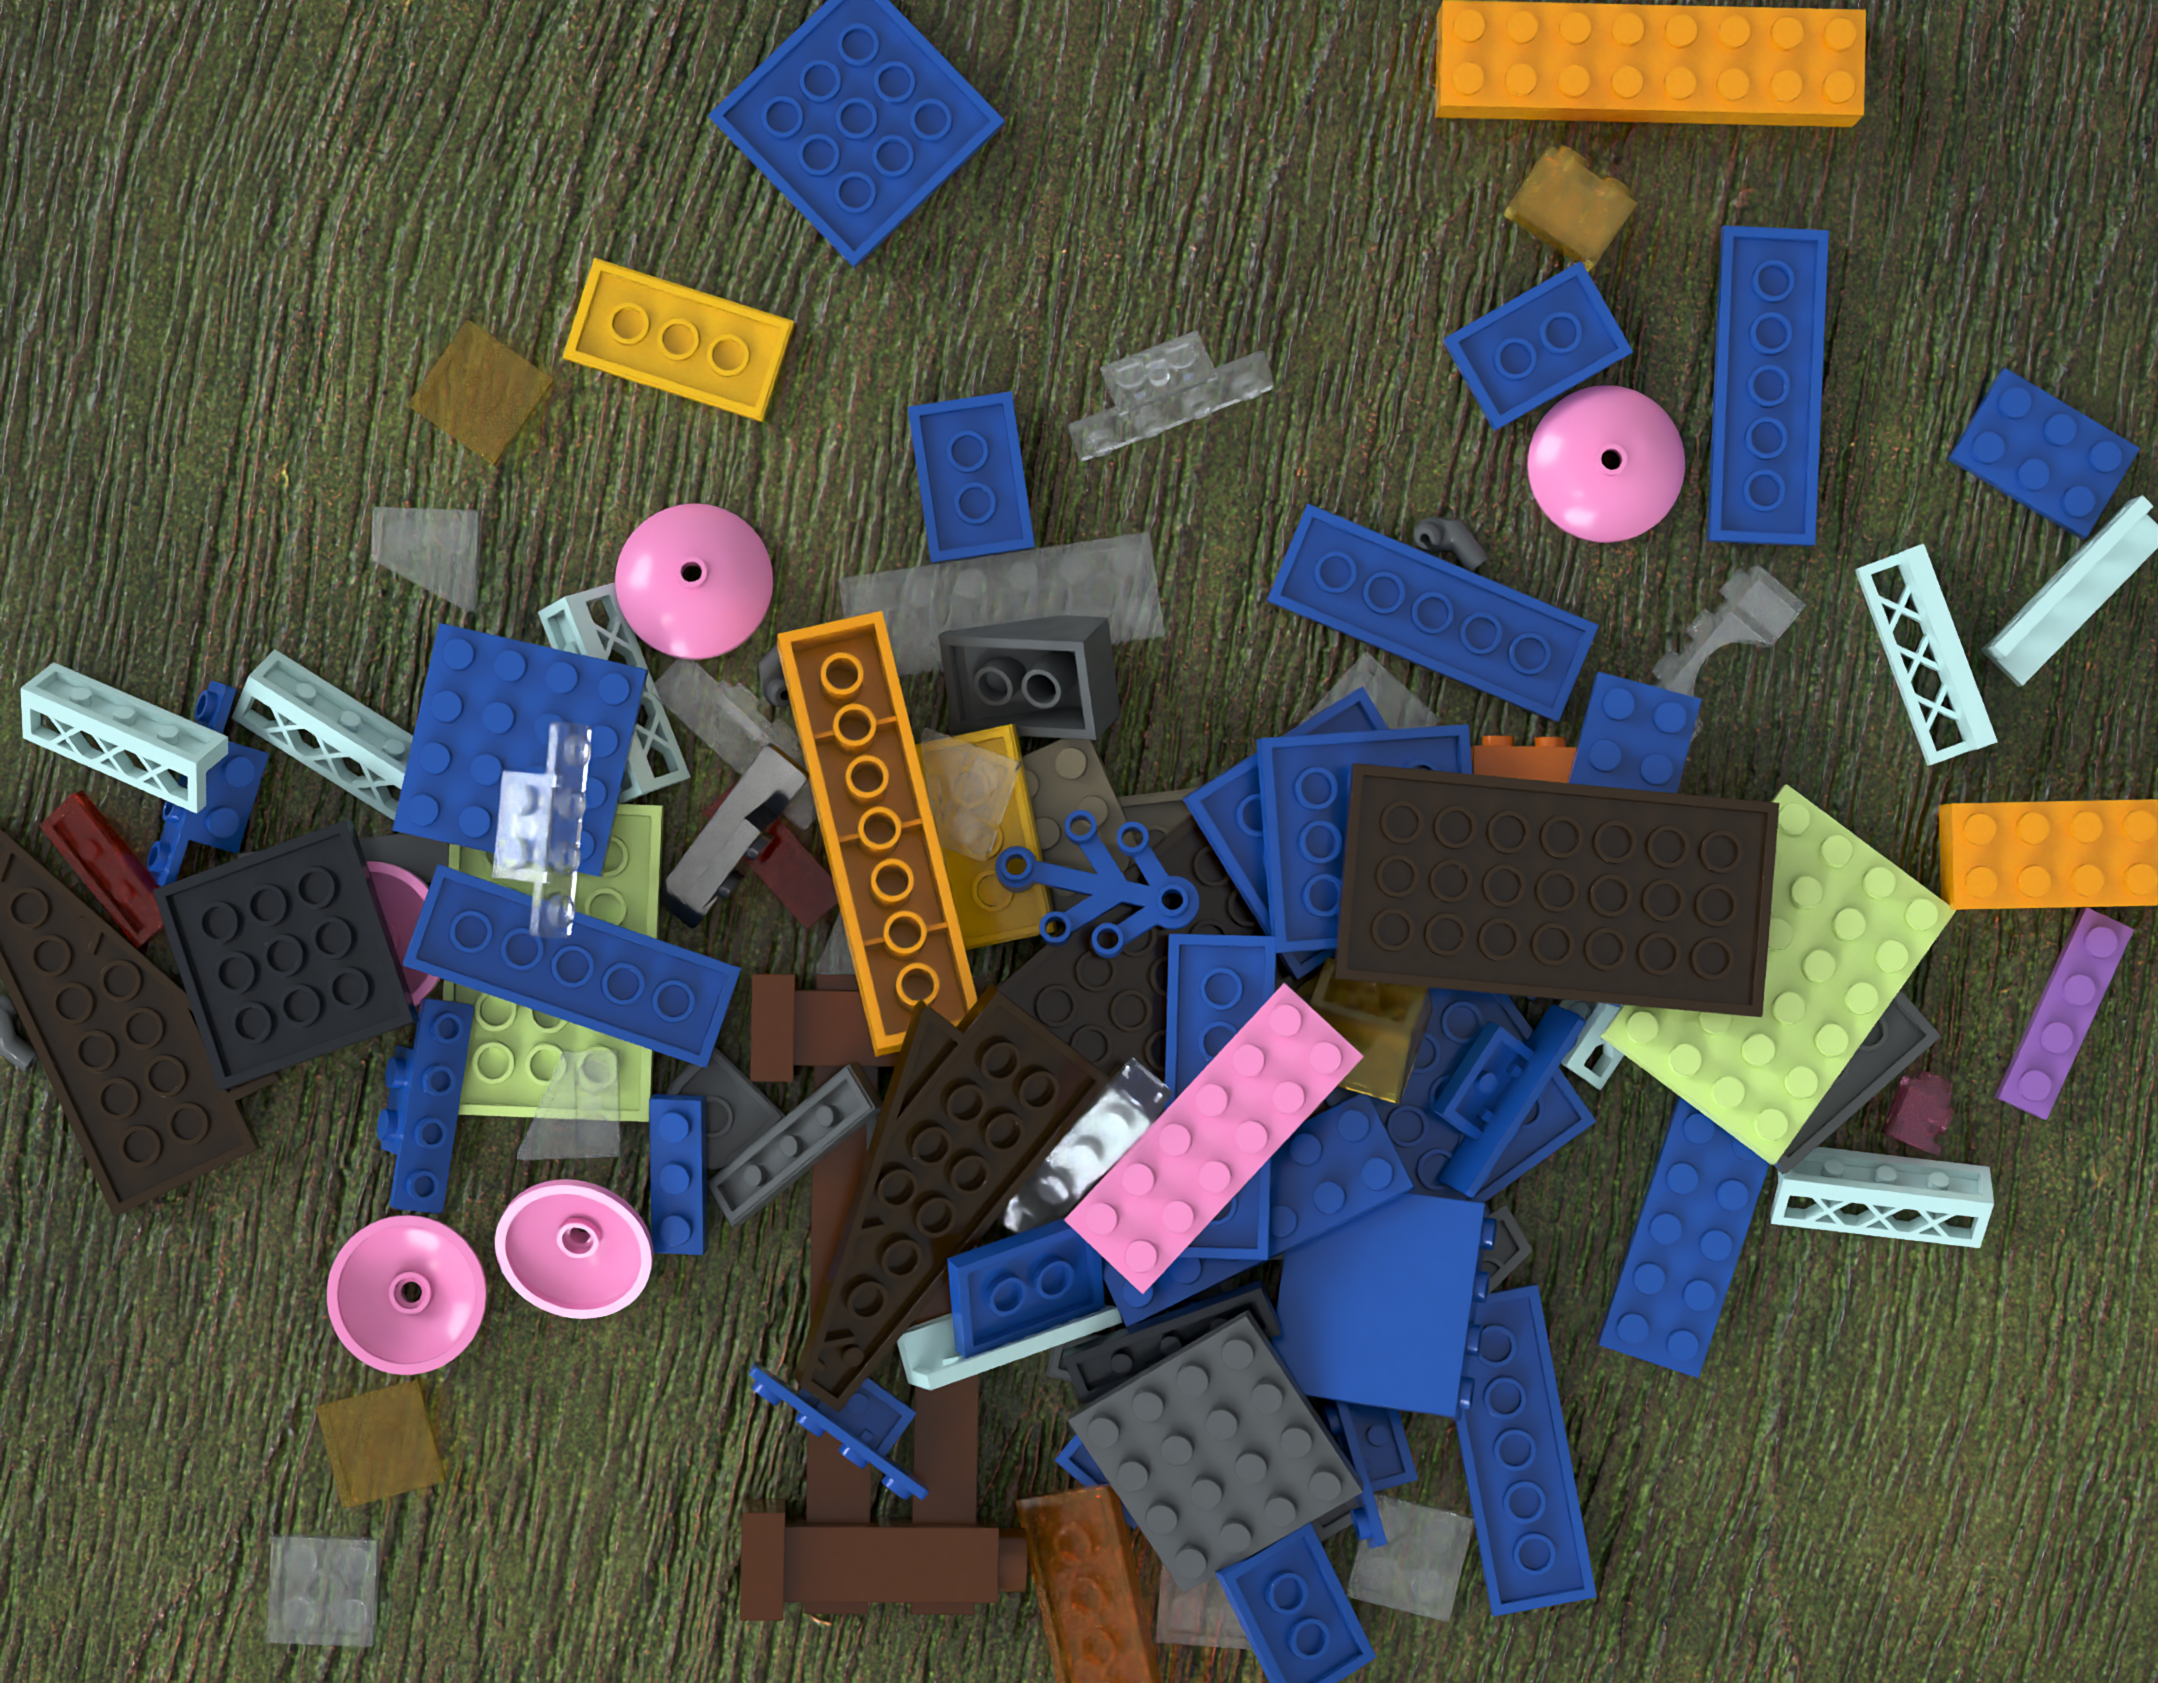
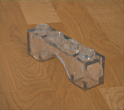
[1651,565,1807,743]
[997,1057,1173,1234]

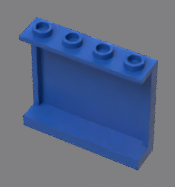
[1271,1193,1497,1421]

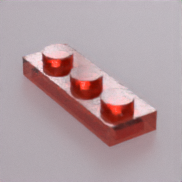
[702,777,838,930]
[39,790,165,948]

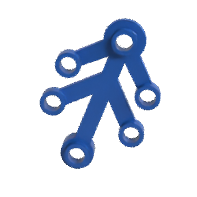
[995,810,1200,959]

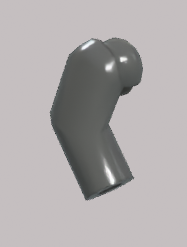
[1413,517,1490,571]
[758,628,793,708]
[0,995,39,1072]

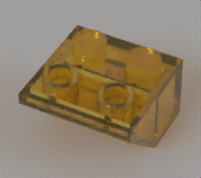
[1503,144,1638,273]
[1309,957,1433,1104]

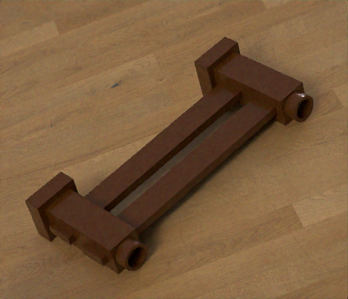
[740,972,1027,1621]

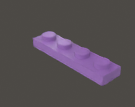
[1994,907,2134,1120]

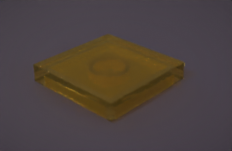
[407,319,555,467]
[316,1378,447,1509]

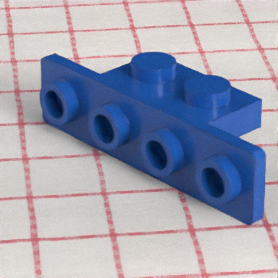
[147,681,269,887]
[377,998,474,1214]
[1431,1004,1586,1198]
[749,1361,929,1501]
[1322,1400,1418,1549]

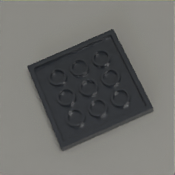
[152,820,420,1091]

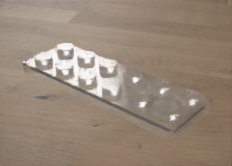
[838,532,1165,677]

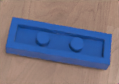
[649,1094,708,1255]

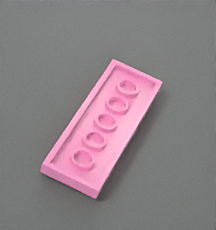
[1064,983,1364,1294]

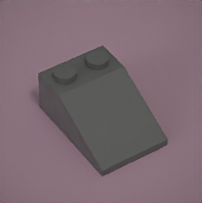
[938,615,1121,740]

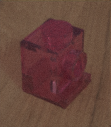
[1880,1070,1954,1156]

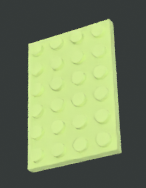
[1600,784,1956,1165]
[443,804,664,1122]

